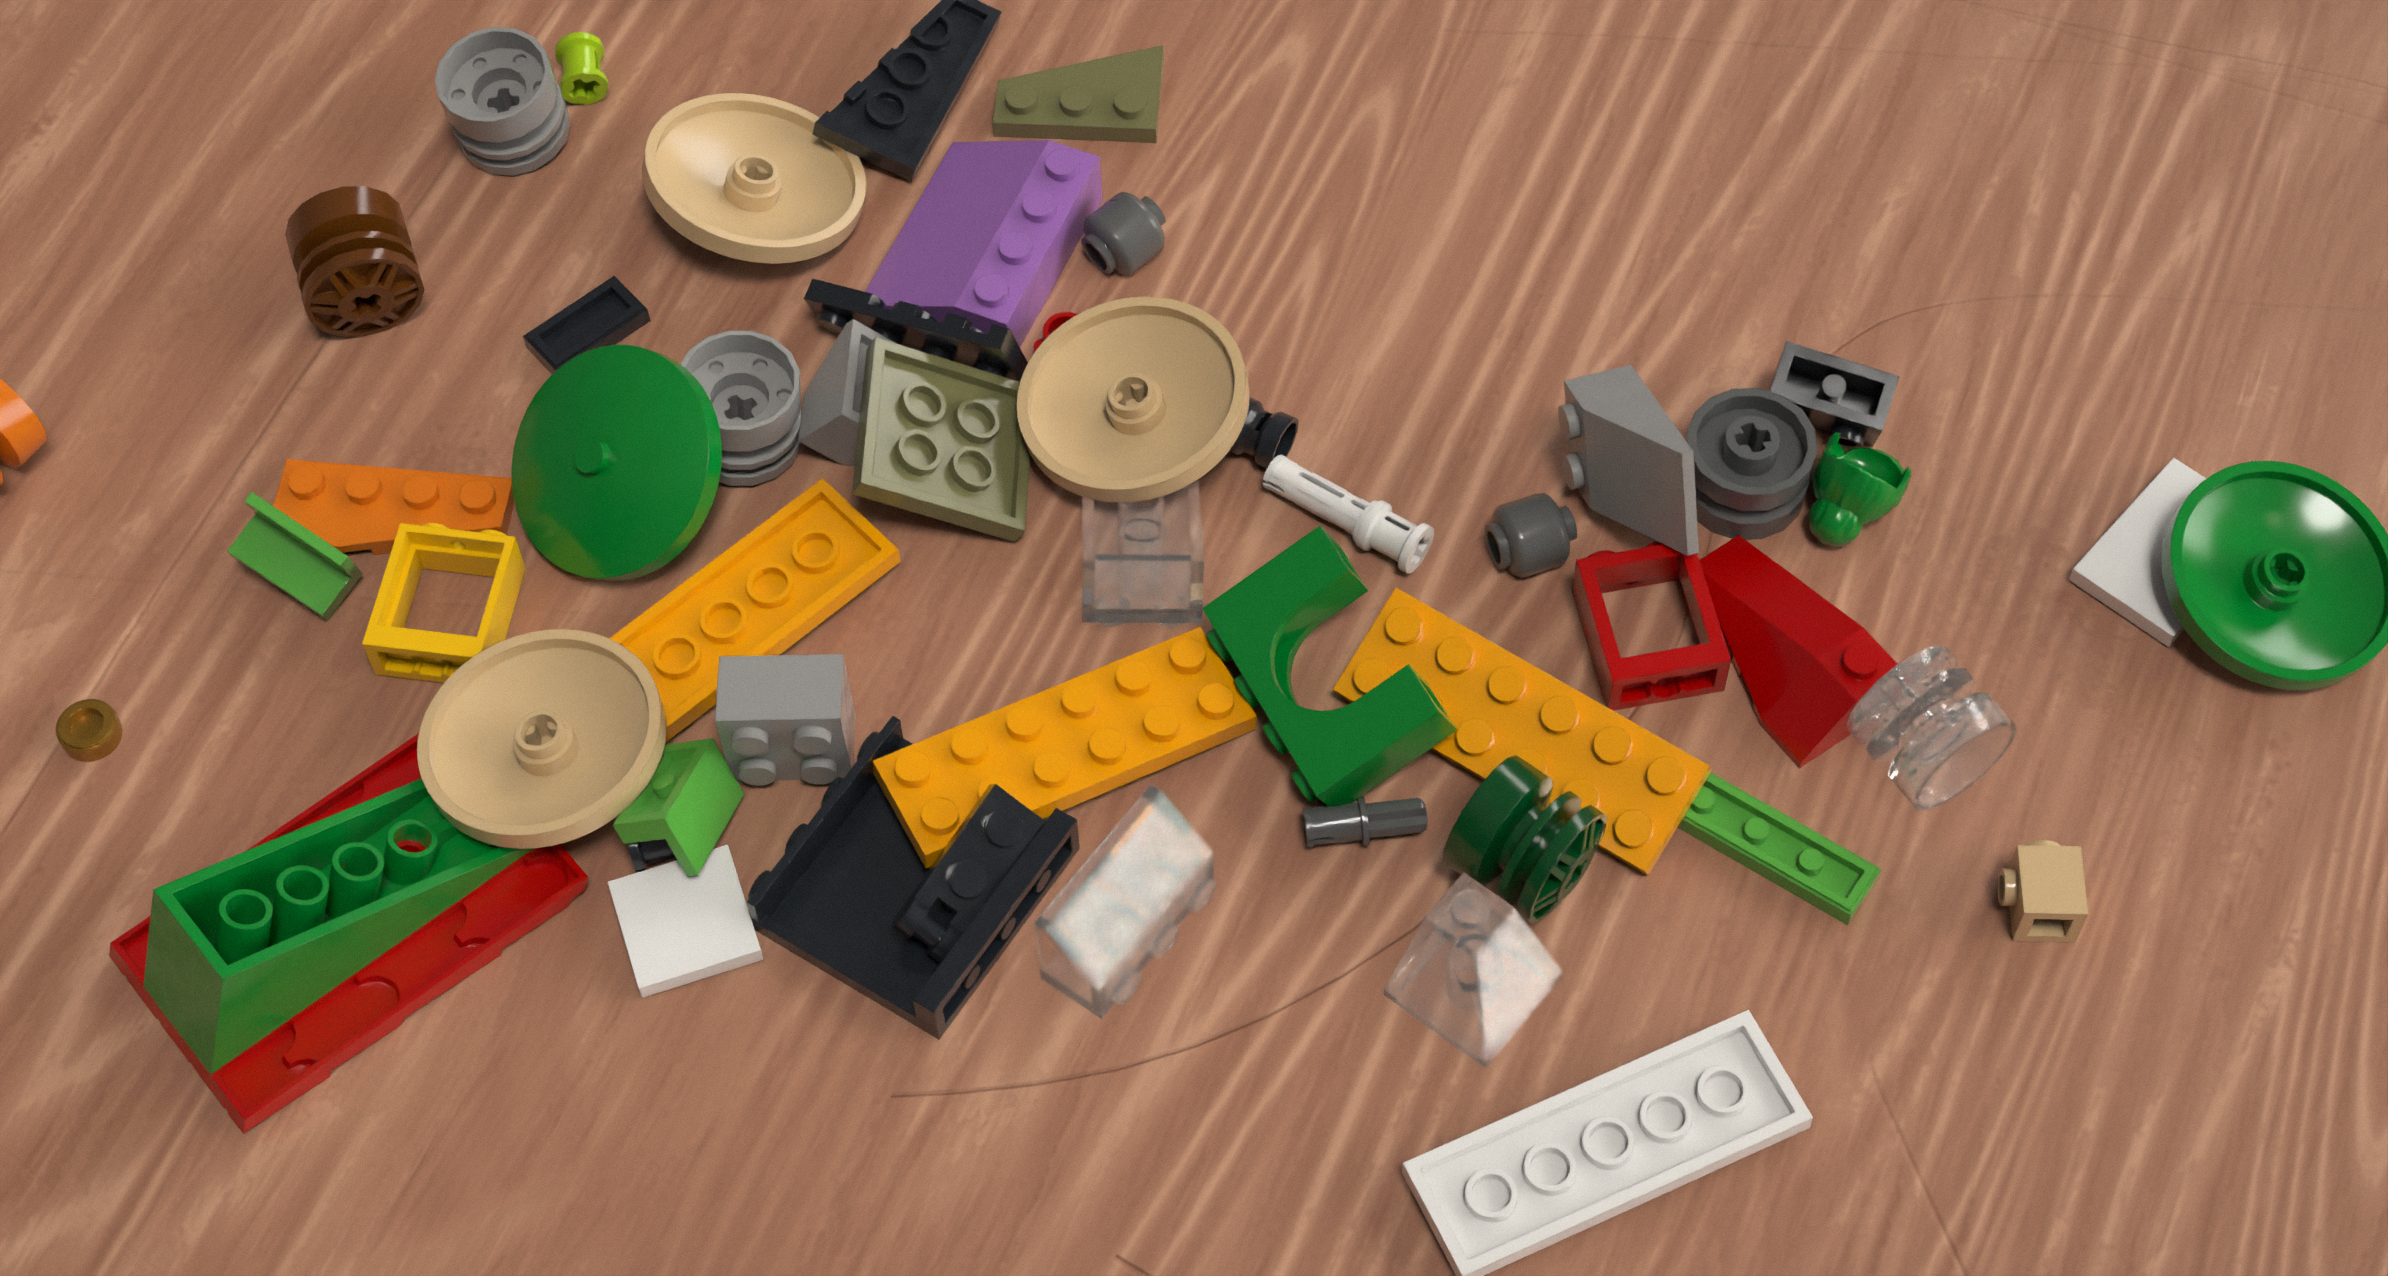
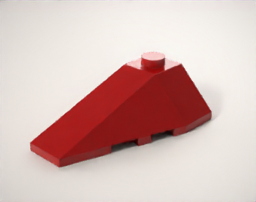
[1700,535,1904,769]

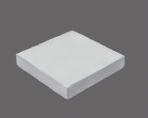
[608,845,764,998]

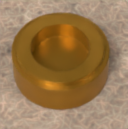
[56,699,122,762]

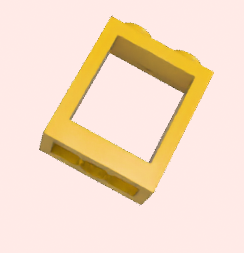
[362,523,526,683]

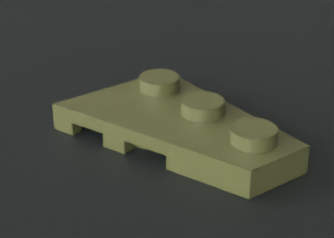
[993,45,1164,143]

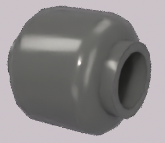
[1081,192,1166,276]
[1485,493,1577,578]

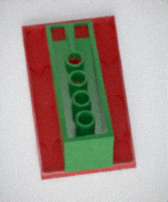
[109,733,588,1133]

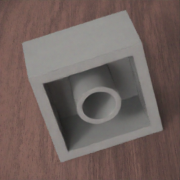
[715,654,856,786]

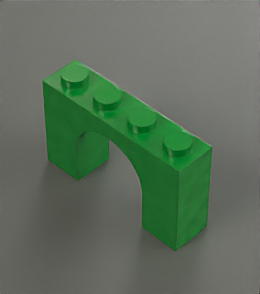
[1202,526,1457,807]

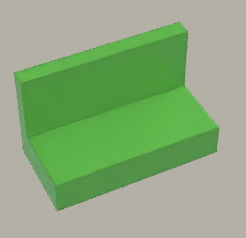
[227,491,363,621]
[613,738,745,876]

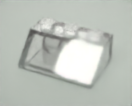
[1034,784,1216,1019]

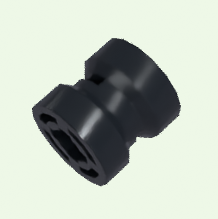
[1229,397,1299,468]

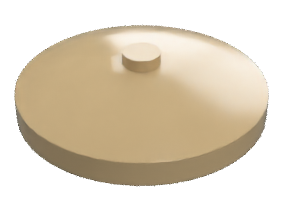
[642,93,866,264]
[1017,296,1250,503]
[417,629,666,849]

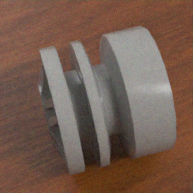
[435,27,571,176]
[681,330,802,486]

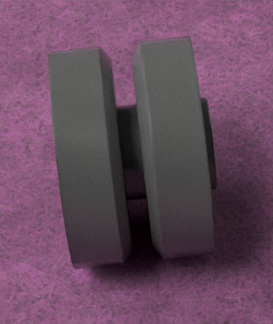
[1686,388,1818,540]

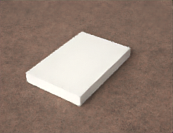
[2069,458,2206,647]

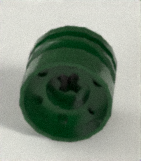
[1443,755,1607,924]

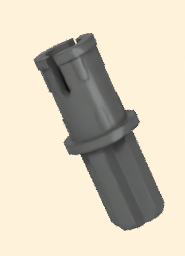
[1302,796,1428,848]

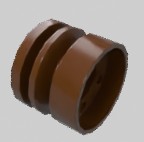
[285,186,425,337]

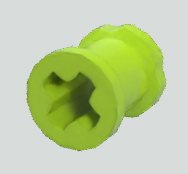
[555,32,608,105]

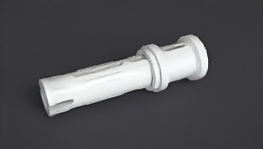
[1263,454,1434,574]

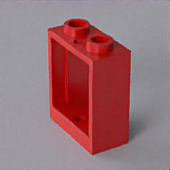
[1572,541,1731,711]

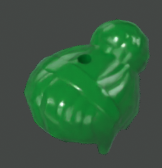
[1808,432,1911,547]

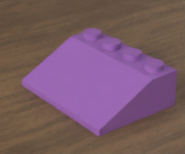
[865,140,1103,347]

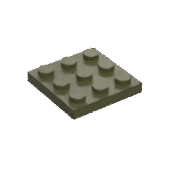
[852,337,1030,542]

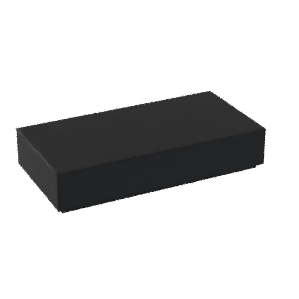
[523,276,650,374]

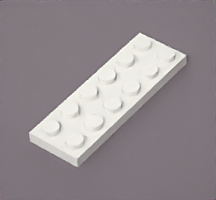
[1402,1010,1813,1276]

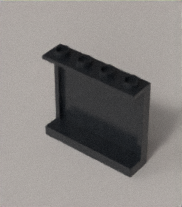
[747,716,1080,1040]

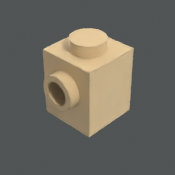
[1998,840,2088,943]

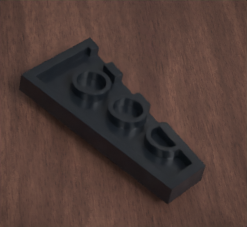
[812,0,1002,182]
[804,278,1028,382]

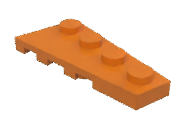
[273,459,515,555]

